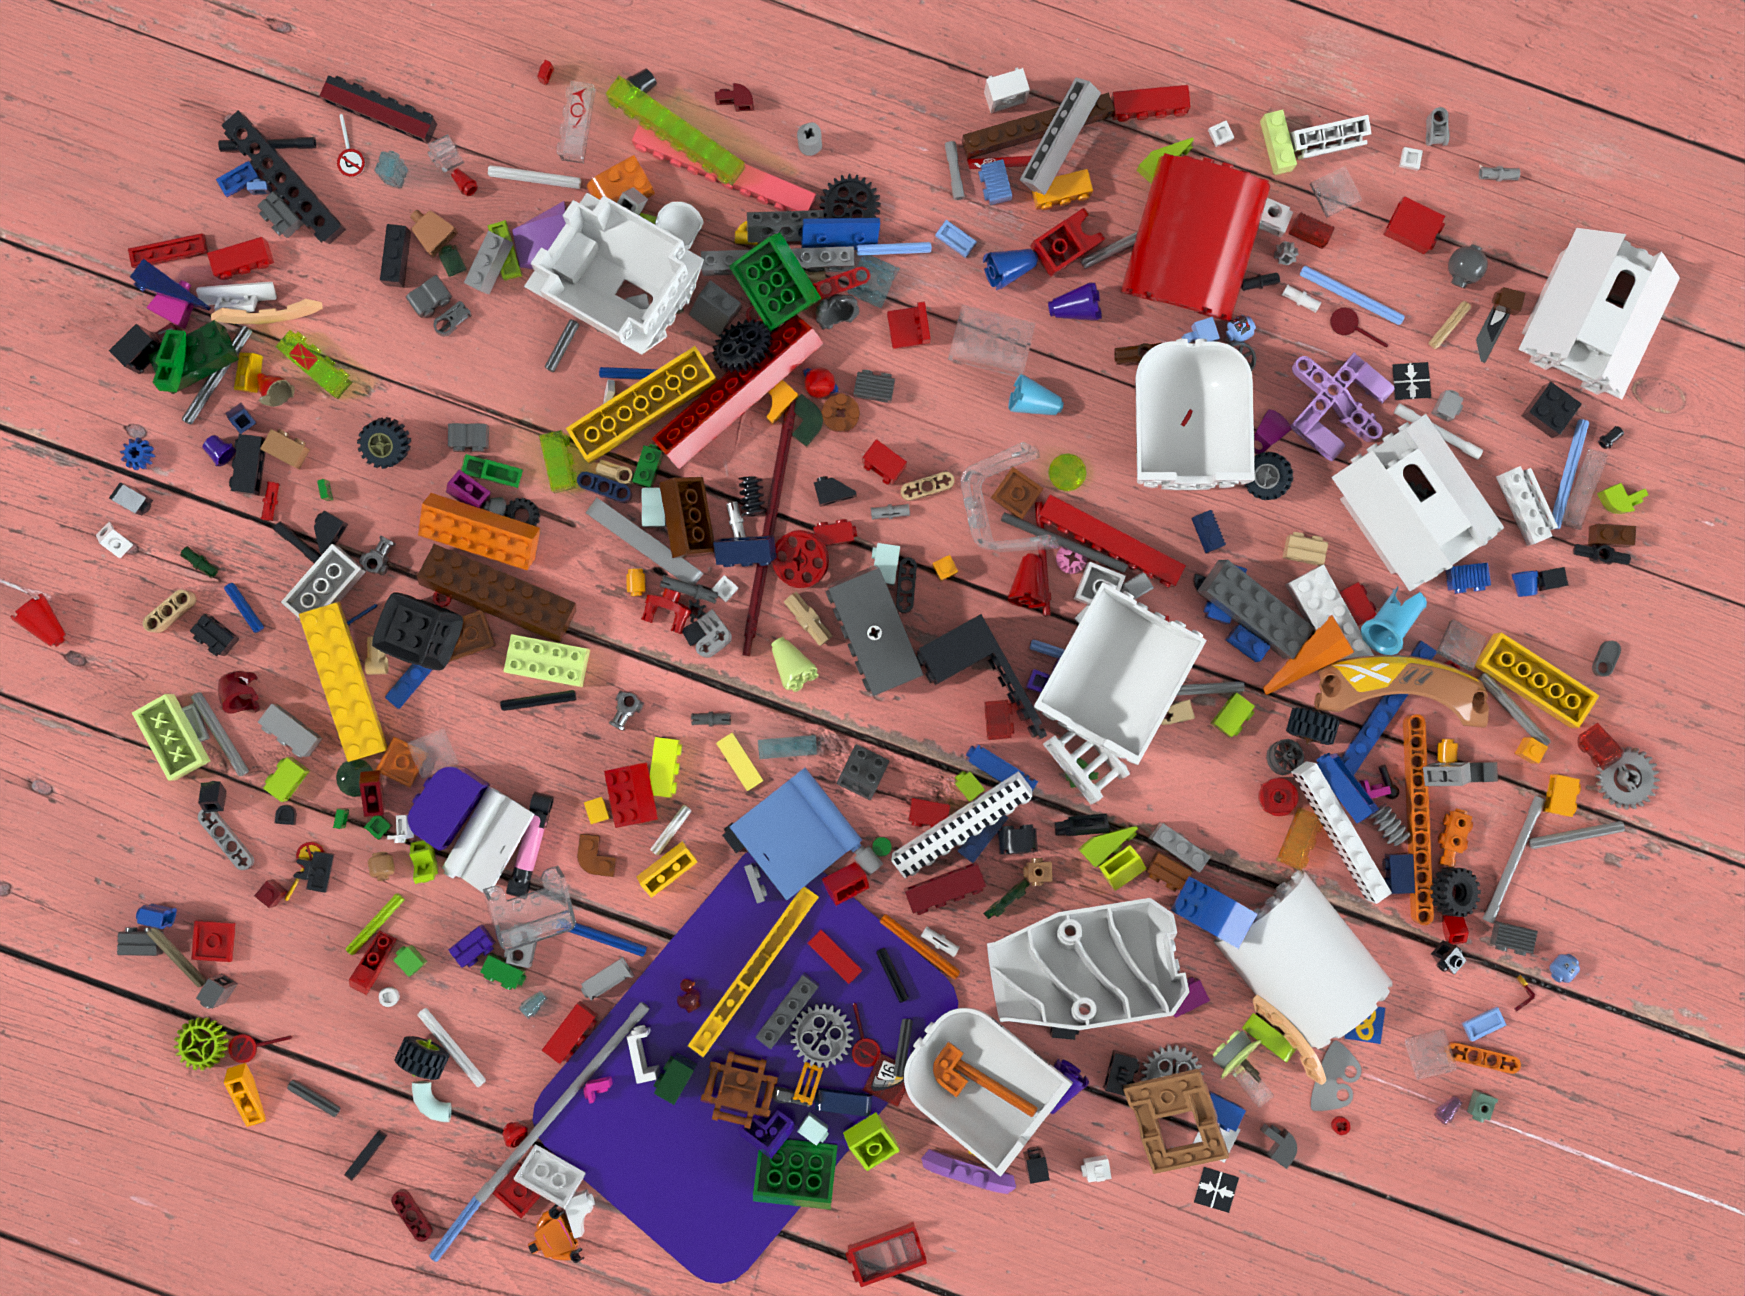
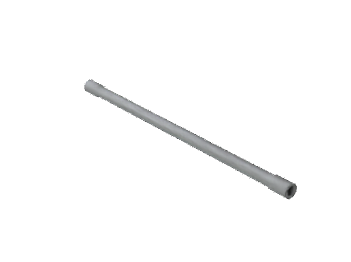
[475,1001,650,1203]

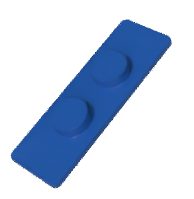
[385,664,432,709]

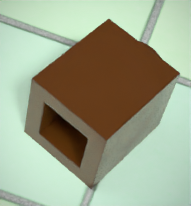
[1492,287,1526,315]

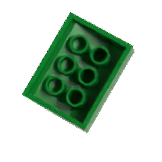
[729,232,821,332]
[753,1139,838,1210]

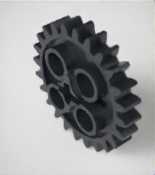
[819,174,881,218]
[712,319,773,373]

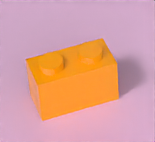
[1543,774,1581,817]

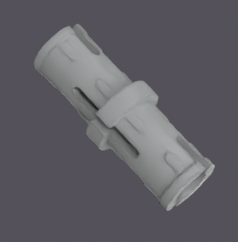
[1479,166,1520,182]
[871,504,910,520]

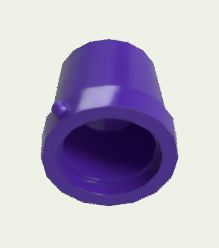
[202,435,236,466]

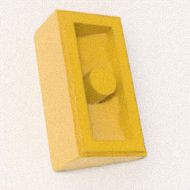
[234,352,263,393]

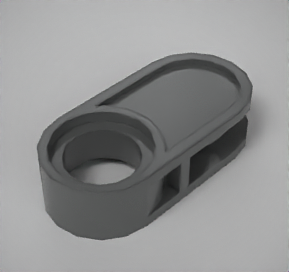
[1592,641,1621,677]

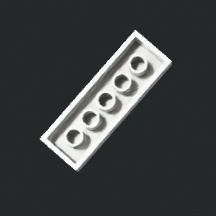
[1285,565,1374,660]

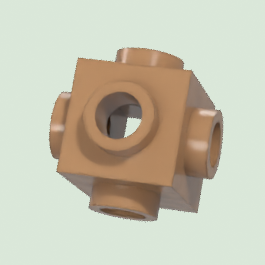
[1023,858,1052,886]

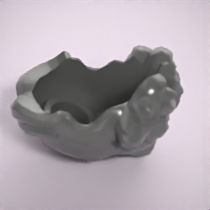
[815,294,860,330]

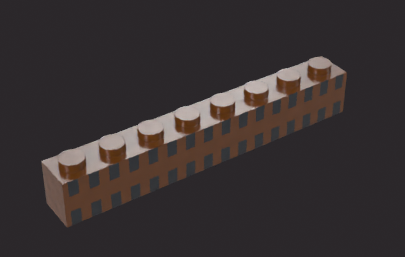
[962,92,1114,159]

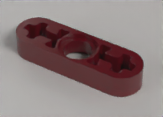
[391,1189,433,1242]

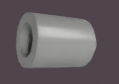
[854,845,883,876]

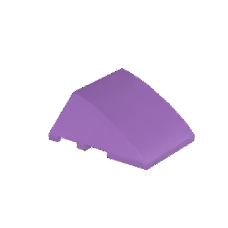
[512,201,566,269]

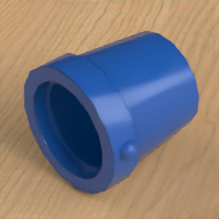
[1512,570,1538,597]

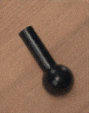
[1378,765,1400,800]

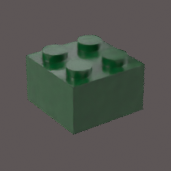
[654,1052,697,1105]

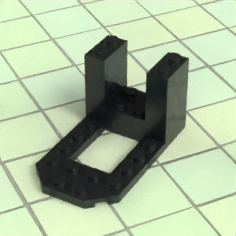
[916,614,1047,739]

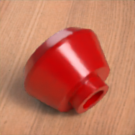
[502,1122,528,1148]

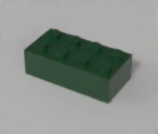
[148,320,239,394]

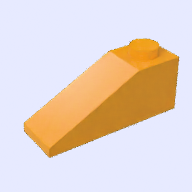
[223,1063,266,1127]

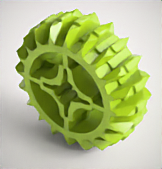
[173,1017,229,1070]

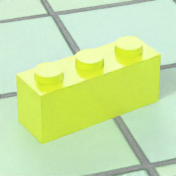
[650,737,682,798]

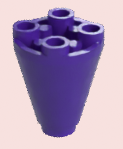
[1048,282,1102,321]

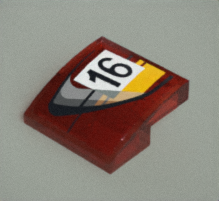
[863,1053,906,1107]

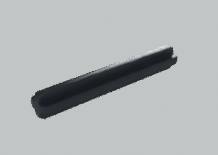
[500,690,577,711]

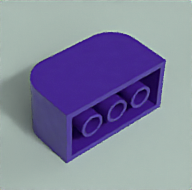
[408,766,491,851]

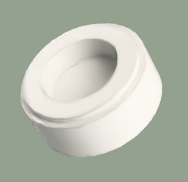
[379,987,400,1007]

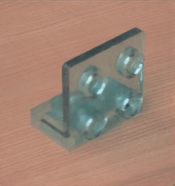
[848,255,900,308]

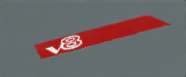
[967,156,1032,169]

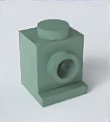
[1467,1090,1498,1123]

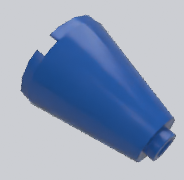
[983,249,1038,290]

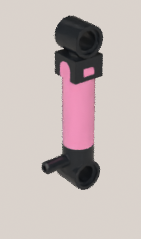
[506,792,554,899]

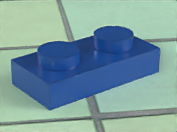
[216,161,260,198]

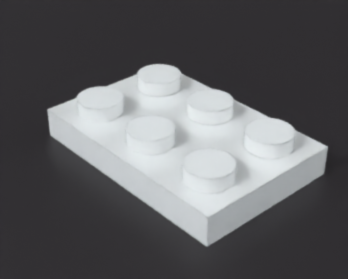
[514,1144,585,1209]

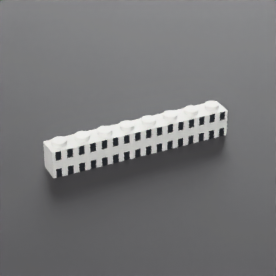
[1291,761,1392,904]
[891,771,1032,878]

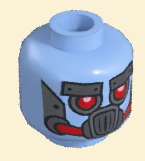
[1226,315,1256,342]

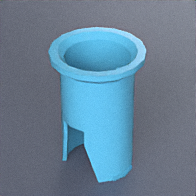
[1361,586,1427,655]

